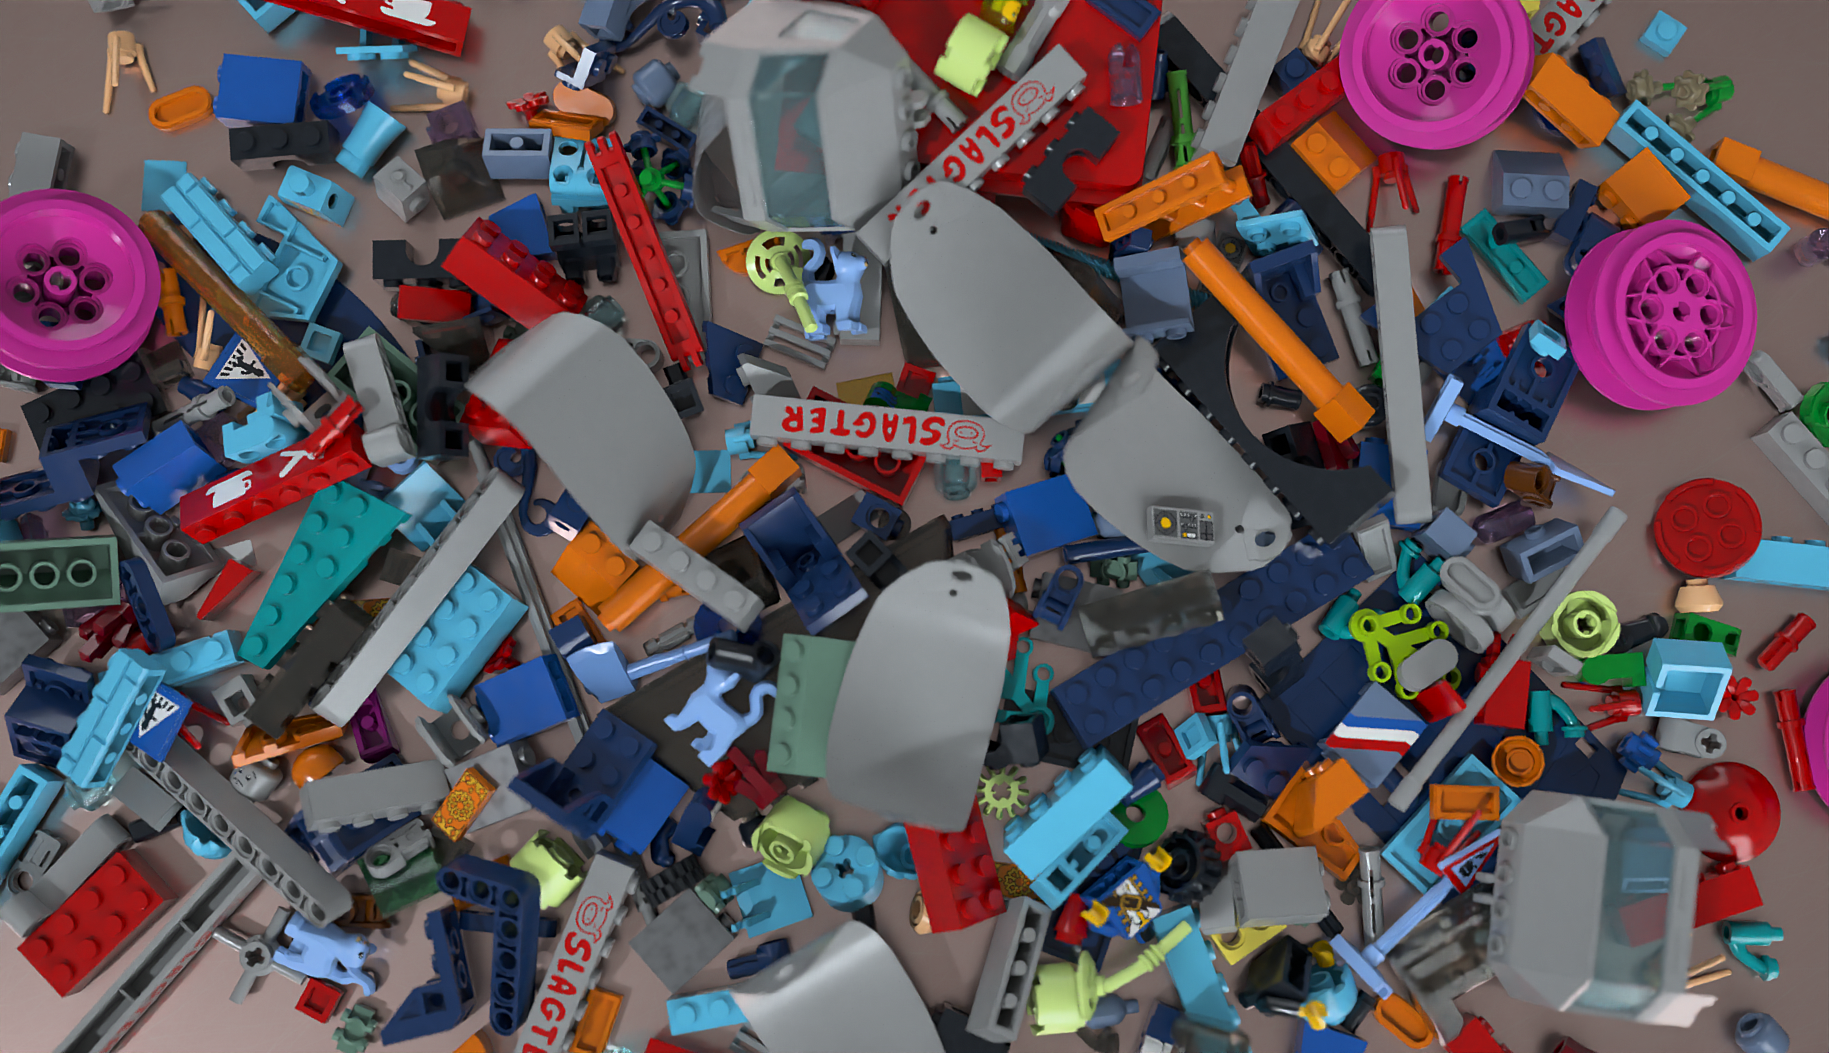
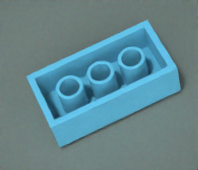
[387,564,529,714]
[1003,744,1134,881]

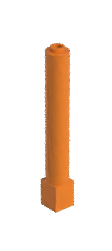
[1707,137,1829,221]
[1182,237,1376,443]
[597,443,803,632]

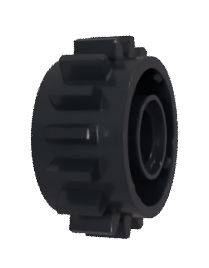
[1160,828,1223,905]

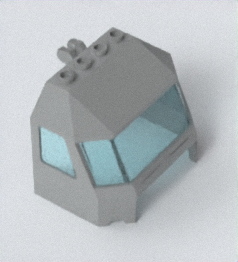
[689,0,931,232]
[1473,790,1732,1026]

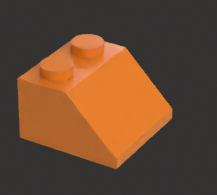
[1291,110,1378,196]
[1597,147,1691,230]
[551,520,643,616]
[1293,757,1369,838]

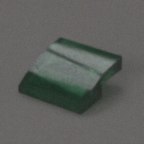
[357,846,441,919]

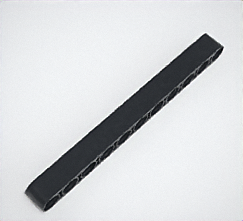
[1157,11,1375,298]

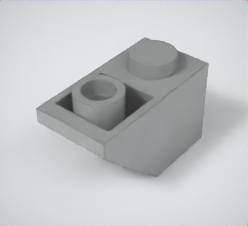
[736,353,801,404]

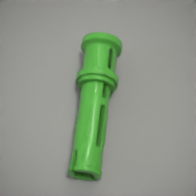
[1166,70,1195,171]

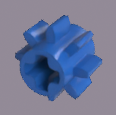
[1617,730,1661,774]

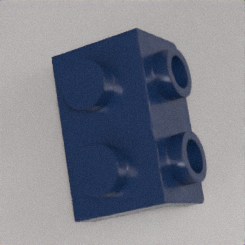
[554,39,618,91]

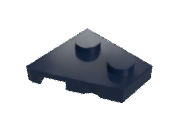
[702,321,763,406]
[1229,740,1313,801]

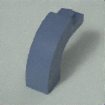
[578,0,646,42]

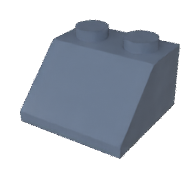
[1491,150,1570,219]

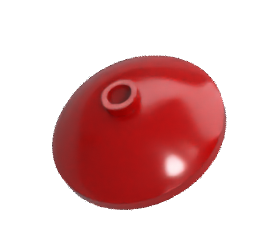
[1678,761,1781,863]

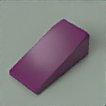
[350,687,400,764]

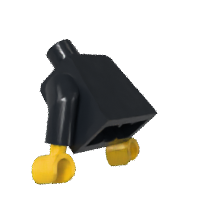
[1238,934,1335,1030]

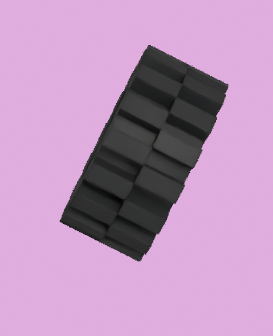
[639,854,706,908]

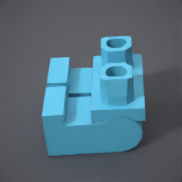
[549,136,613,213]
[222,392,311,465]

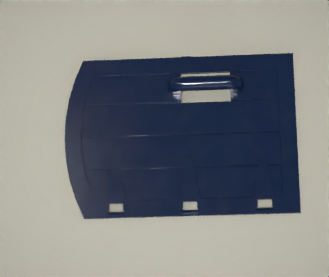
[1260,554,1628,927]

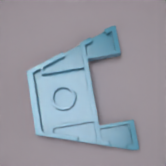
[212,195,344,323]

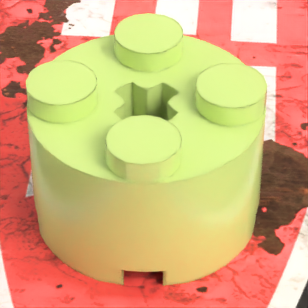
[934,13,1009,97]
[1539,591,1620,659]
[751,796,831,879]
[510,829,588,910]
[1026,962,1085,1036]

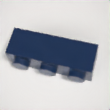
[1577,37,1627,101]
[636,105,697,158]
[1548,179,1599,246]
[1108,227,1153,262]
[948,504,1004,543]

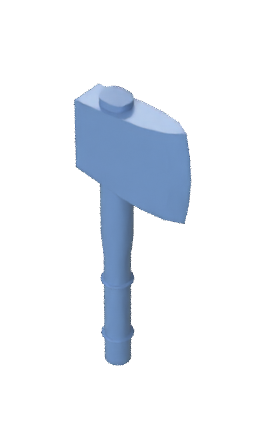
[566,629,738,704]

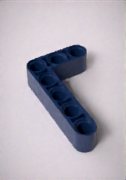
[436,854,541,1037]

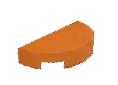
[716,237,781,275]

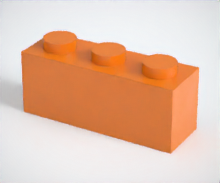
[1523,52,1621,149]

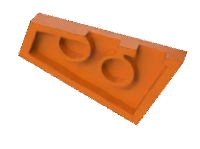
[231,714,350,768]

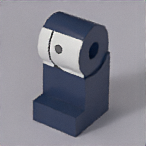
[670,787,722,857]
[1136,998,1187,1053]

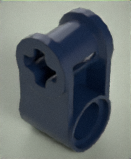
[1563,212,1621,277]
[1031,564,1084,632]
[1227,684,1281,743]

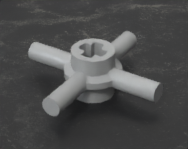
[212,906,308,1004]

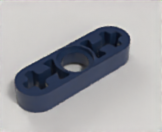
[118,556,176,653]
[458,910,558,938]

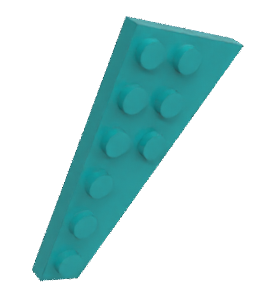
[237,480,412,670]

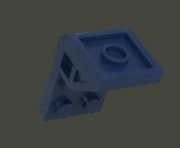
[1241,239,1340,383]
[739,486,869,636]
[506,708,658,840]
[283,752,423,878]
[380,904,477,1046]

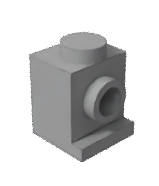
[211,674,269,728]

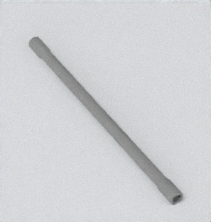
[1387,506,1628,813]

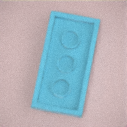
[1380,753,1522,895]

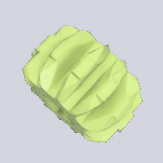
[976,766,1030,820]

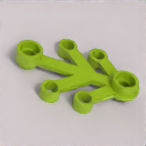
[1348,604,1461,700]

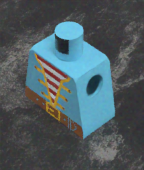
[278,165,355,228]

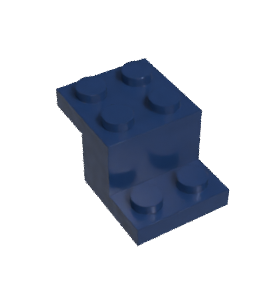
[4,654,95,769]

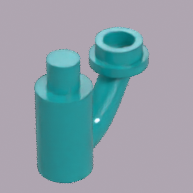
[1396,537,1445,605]
[1318,588,1389,640]
[1527,691,1588,745]
[1722,920,1784,981]

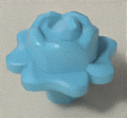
[62,496,103,531]

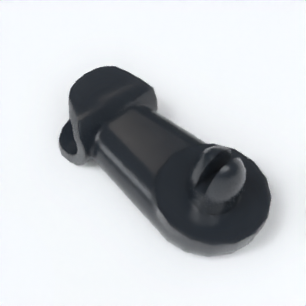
[1609,612,1669,654]

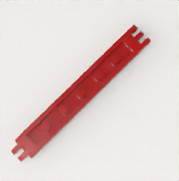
[584,130,705,372]

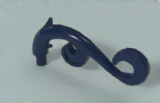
[599,0,728,53]
[493,447,560,537]

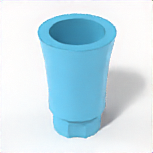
[336,100,407,178]

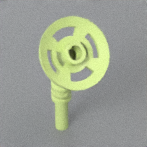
[746,230,818,333]
[1078,920,1192,1021]

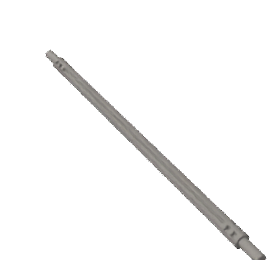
[469,439,657,925]

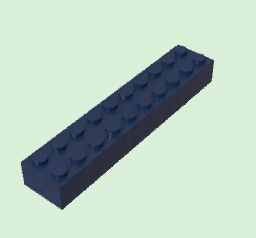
[1049,534,1375,750]

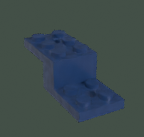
[1437,323,1579,508]
[0,402,152,521]

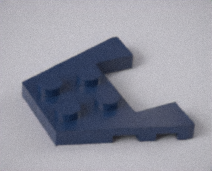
[1359,237,1503,376]

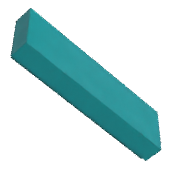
[1460,208,1549,305]

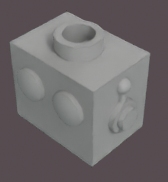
[373,155,430,222]

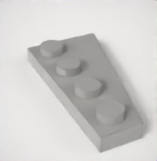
[658,229,712,362]

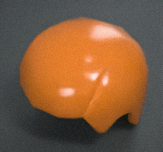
[1491,735,1545,787]
[291,744,345,789]

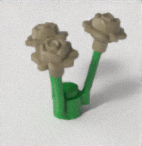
[1626,69,1734,144]

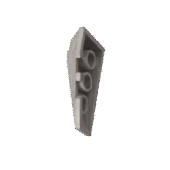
[95,481,224,605]

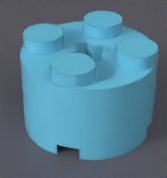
[811,835,884,912]

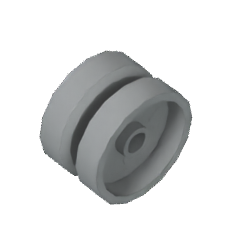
[1425,589,1515,653]

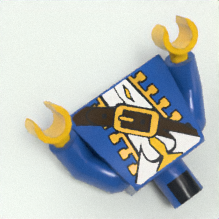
[1080,846,1172,944]

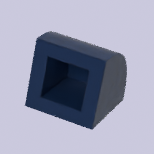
[548,615,598,664]

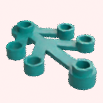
[994,637,1055,735]

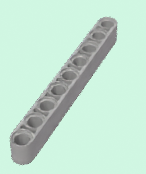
[1370,224,1432,525]
[310,467,525,727]
[124,735,352,928]

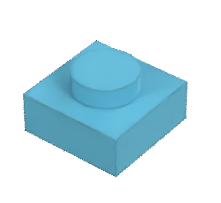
[1639,10,1687,58]
[1529,319,1567,360]
[298,322,344,366]
[1174,712,1218,760]

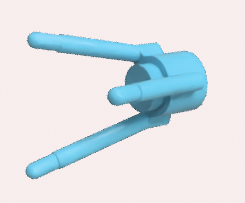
[725,420,799,461]
[1196,714,1252,787]
[1618,736,1694,809]

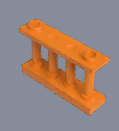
[1094,151,1253,243]

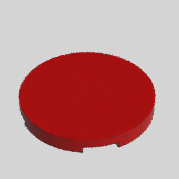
[1654,478,1762,578]

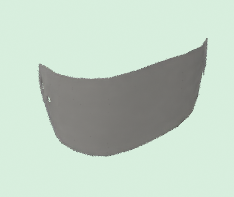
[692,0,889,235]
[890,180,1134,433]
[464,312,696,561]
[1063,336,1292,573]
[826,560,1011,831]
[728,920,945,1053]

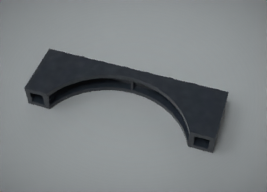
[1153,294,1395,549]

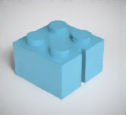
[1636,638,1733,721]

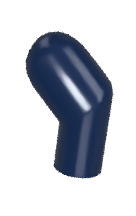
[650,816,678,868]

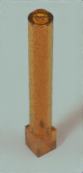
[138,210,324,395]

